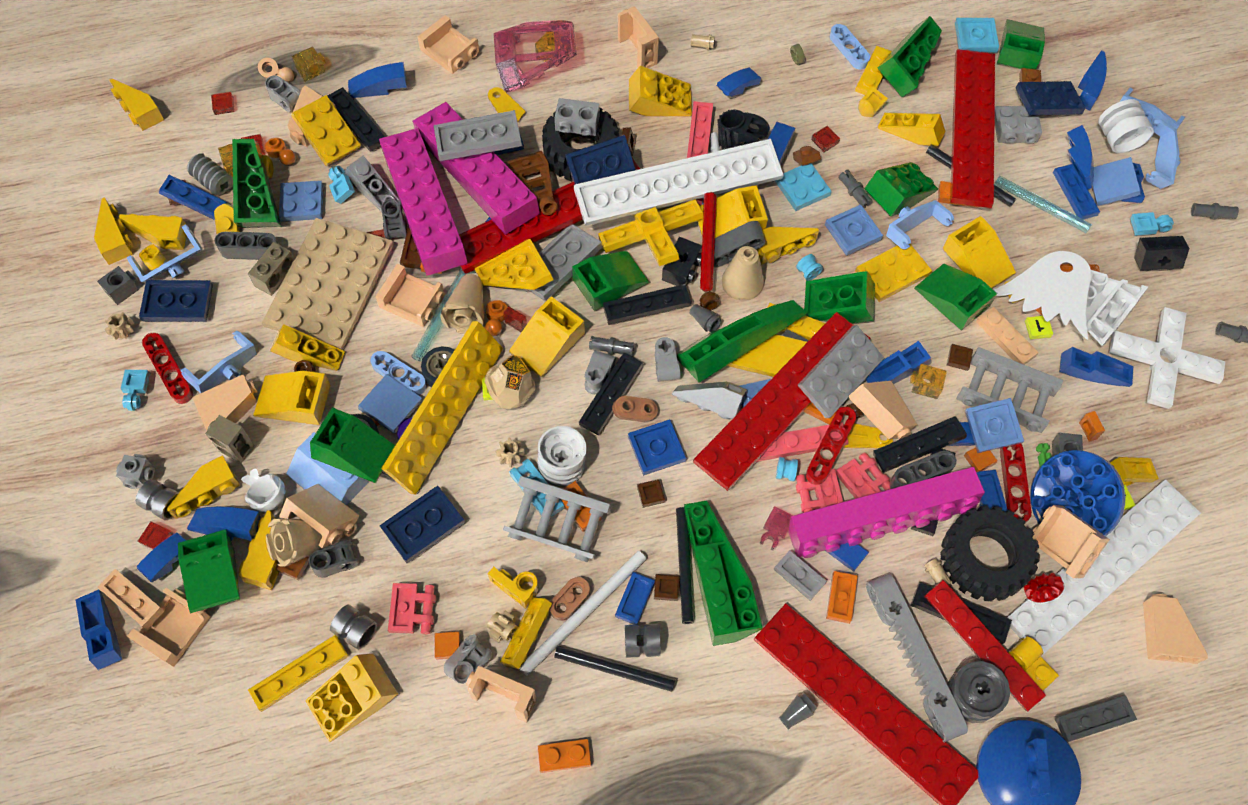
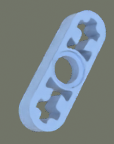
[830,24,870,70]
[370,351,427,395]

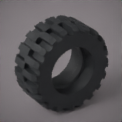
[542,107,619,181]
[940,505,1040,602]

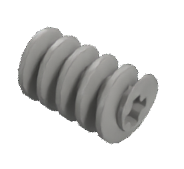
[187,153,233,195]

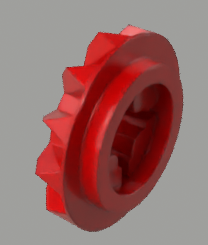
[1024,572,1064,603]

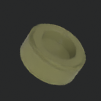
[790,44,805,65]

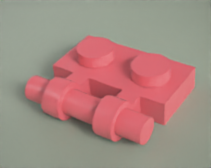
[836,452,891,499]
[796,468,843,513]
[388,583,436,634]

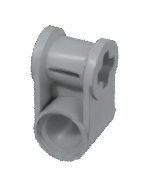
[265,75,301,112]
[655,337,680,382]
[584,350,616,395]
[444,634,492,684]

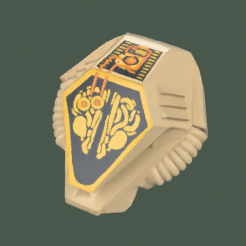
[485,355,536,410]

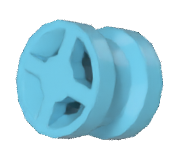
[796,254,823,281]
[776,457,798,482]

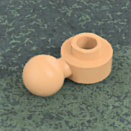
[258,58,294,83]

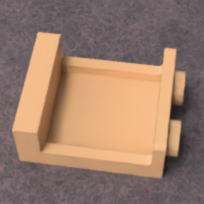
[618,6,659,68]
[418,15,480,74]
[375,264,445,327]
[279,484,359,549]
[1032,505,1110,578]
[127,588,211,667]
[466,666,537,723]

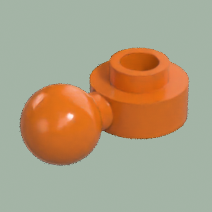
[264,138,295,165]
[485,300,508,336]

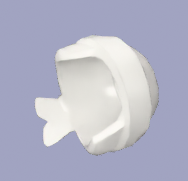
[241,469,286,513]

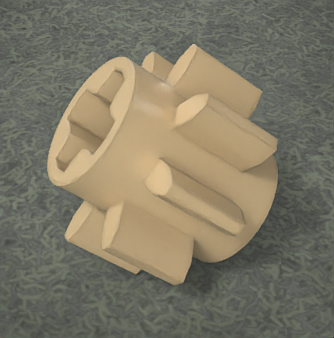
[104,312,134,340]
[495,437,525,468]
[487,610,517,643]

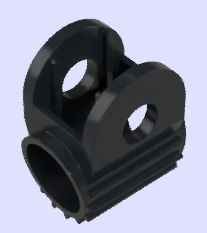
[717,109,770,150]

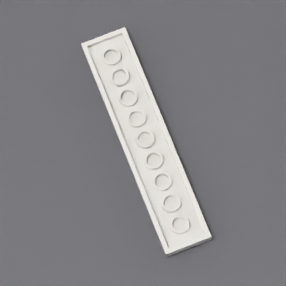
[574,139,783,226]
[1007,479,1201,654]

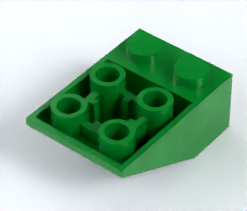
[997,19,1045,69]
[864,162,938,216]
[572,250,649,311]
[914,264,997,331]
[310,407,396,483]
[178,529,240,613]

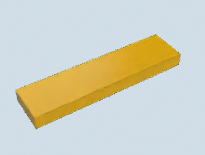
[248,635,349,712]

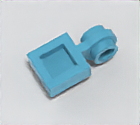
[328,165,355,204]
[1130,212,1174,236]
[120,370,150,411]

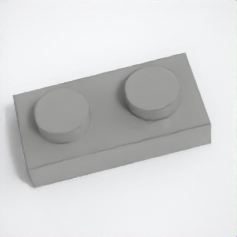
[774,550,827,601]

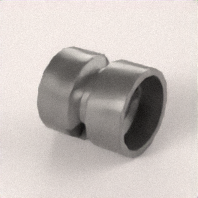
[135,479,179,520]
[330,604,377,650]
[625,624,661,658]

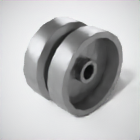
[947,661,1010,723]

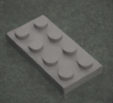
[434,110,522,161]
[527,224,603,301]
[798,325,884,418]

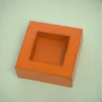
[1079,411,1105,442]
[964,447,997,472]
[435,632,460,660]

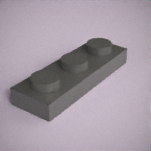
[1055,695,1137,743]

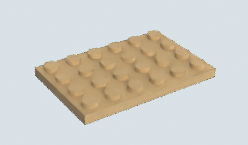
[262,218,394,350]

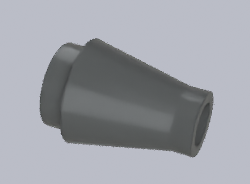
[689,304,722,332]
[779,693,817,730]

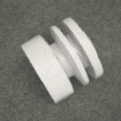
[1098,99,1154,153]
[538,426,586,486]

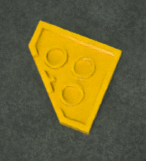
[475,239,553,290]

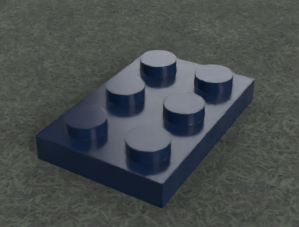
[1016,81,1086,115]
[565,135,635,185]
[139,280,213,322]
[379,485,465,564]

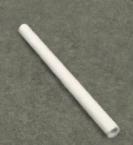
[519,551,646,676]

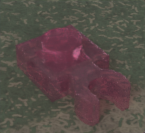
[760,506,793,551]

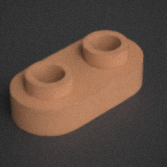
[612,396,658,422]
[550,577,590,621]

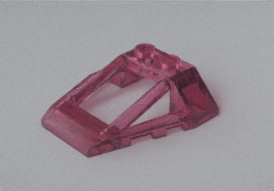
[494,20,577,93]

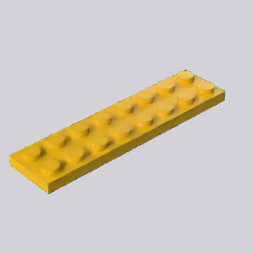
[381,321,503,495]

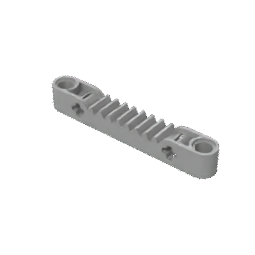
[866,574,968,742]

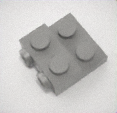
[995,106,1042,143]

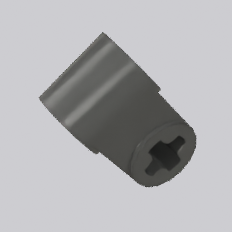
[381,199,407,240]
[309,540,359,578]

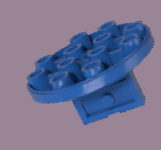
[1031,450,1125,536]
[976,720,1081,805]

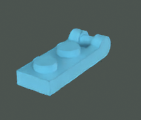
[509,459,564,517]

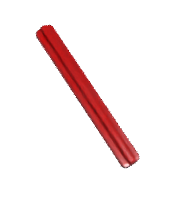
[700,192,716,292]

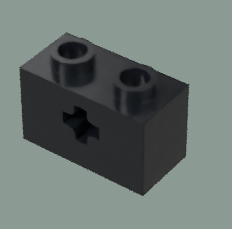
[1134,236,1190,271]
[662,237,702,286]

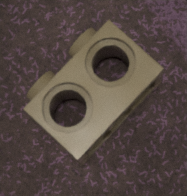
[248,242,294,296]
[205,415,255,463]

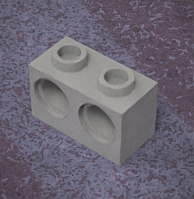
[554,98,600,136]

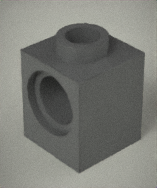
[97,266,139,305]
[1052,432,1083,457]

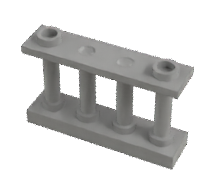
[956,347,1063,433]
[503,476,612,562]

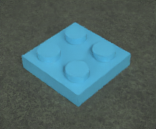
[955,18,999,53]
[775,163,832,211]

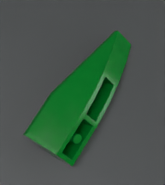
[676,300,806,383]
[684,501,763,646]

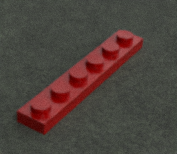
[924,580,1046,712]

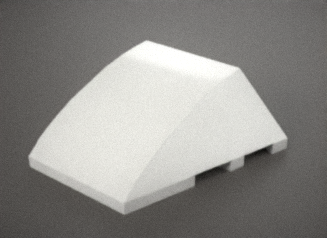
[1086,270,1148,346]

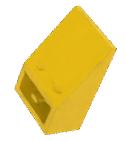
[629,65,692,116]
[697,185,768,238]
[943,216,1016,288]
[509,296,585,378]
[253,371,331,425]
[305,653,398,742]

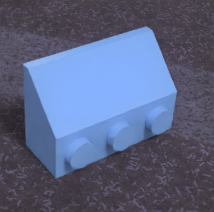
[286,432,369,506]

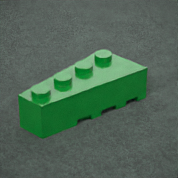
[877,16,942,97]
[232,139,281,227]

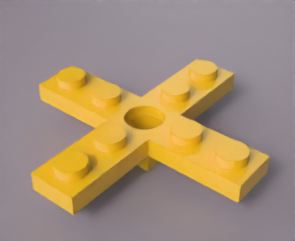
[598,199,703,267]

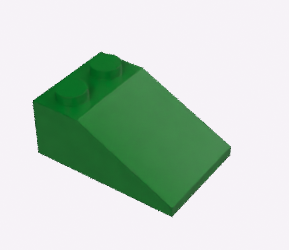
[804,271,875,324]

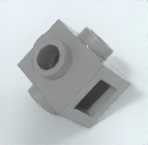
[116,454,156,489]

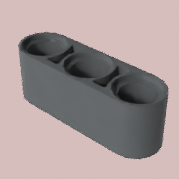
[714,221,765,267]
[214,231,278,260]
[889,451,957,489]

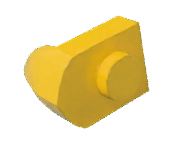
[858,87,888,117]
[214,203,240,234]

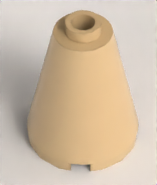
[722,246,764,300]
[440,274,484,334]
[266,518,322,566]

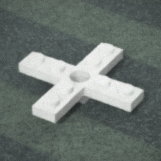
[1109,307,1225,409]

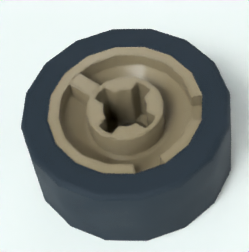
[421,346,454,387]

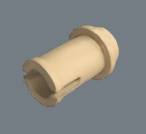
[691,34,715,50]
[924,558,953,586]

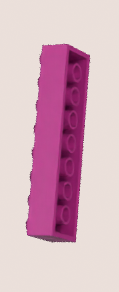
[412,102,540,235]
[379,128,467,276]
[788,467,985,559]

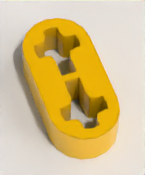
[139,244,166,270]

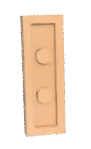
[976,307,1039,365]
[98,569,164,630]

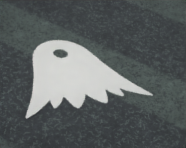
[994,251,1091,340]

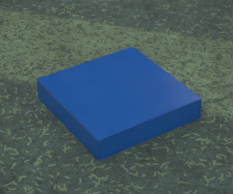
[628,419,686,476]

